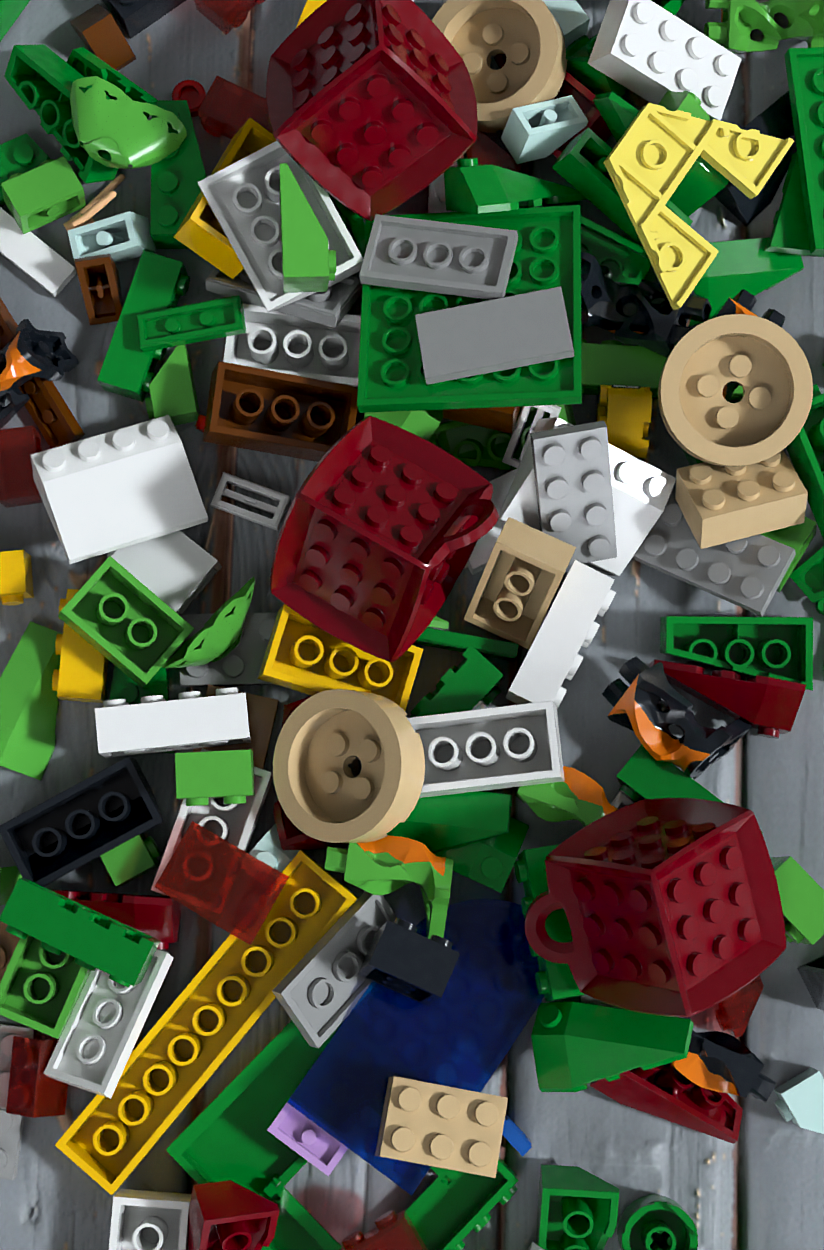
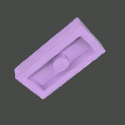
[267,1097,352,1177]

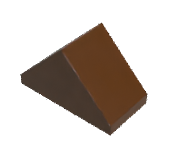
[70,4,136,71]
[74,254,123,325]

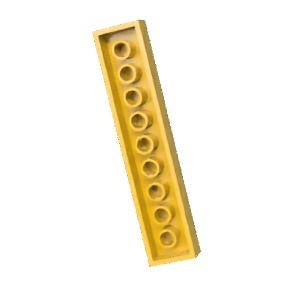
[55,850,358,1195]

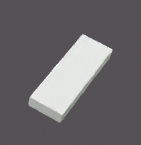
[0,207,77,298]

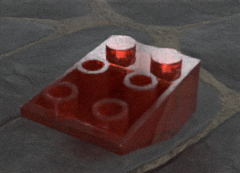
[155,821,290,945]

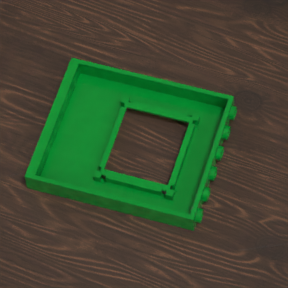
[166,1010,519,1250]

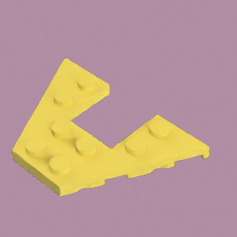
[604,103,794,310]

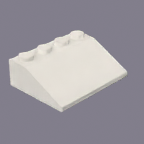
[197,141,363,313]
[31,415,208,564]
[498,417,676,576]

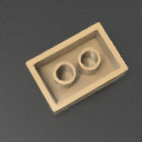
[675,450,808,549]
[463,517,576,650]
[375,1076,508,1178]

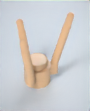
[63,174,125,232]

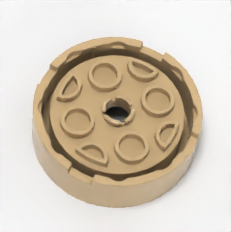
[432,0,567,133]
[658,314,813,467]
[273,689,425,843]

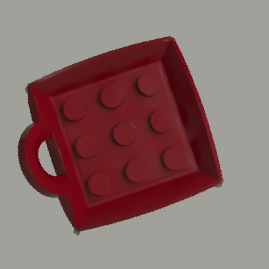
[266,0,478,221]
[270,416,499,662]
[525,798,786,1017]

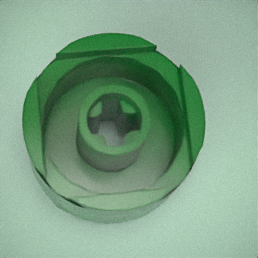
[617,1193,698,1250]

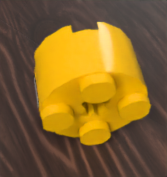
[596,385,652,458]

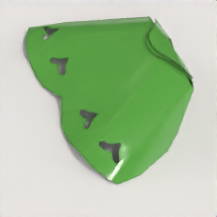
[70,76,187,169]
[162,577,255,668]

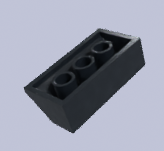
[0,756,164,887]

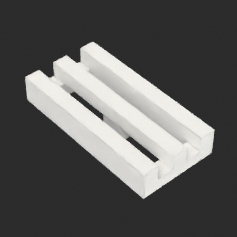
[502,405,562,468]
[211,472,290,531]

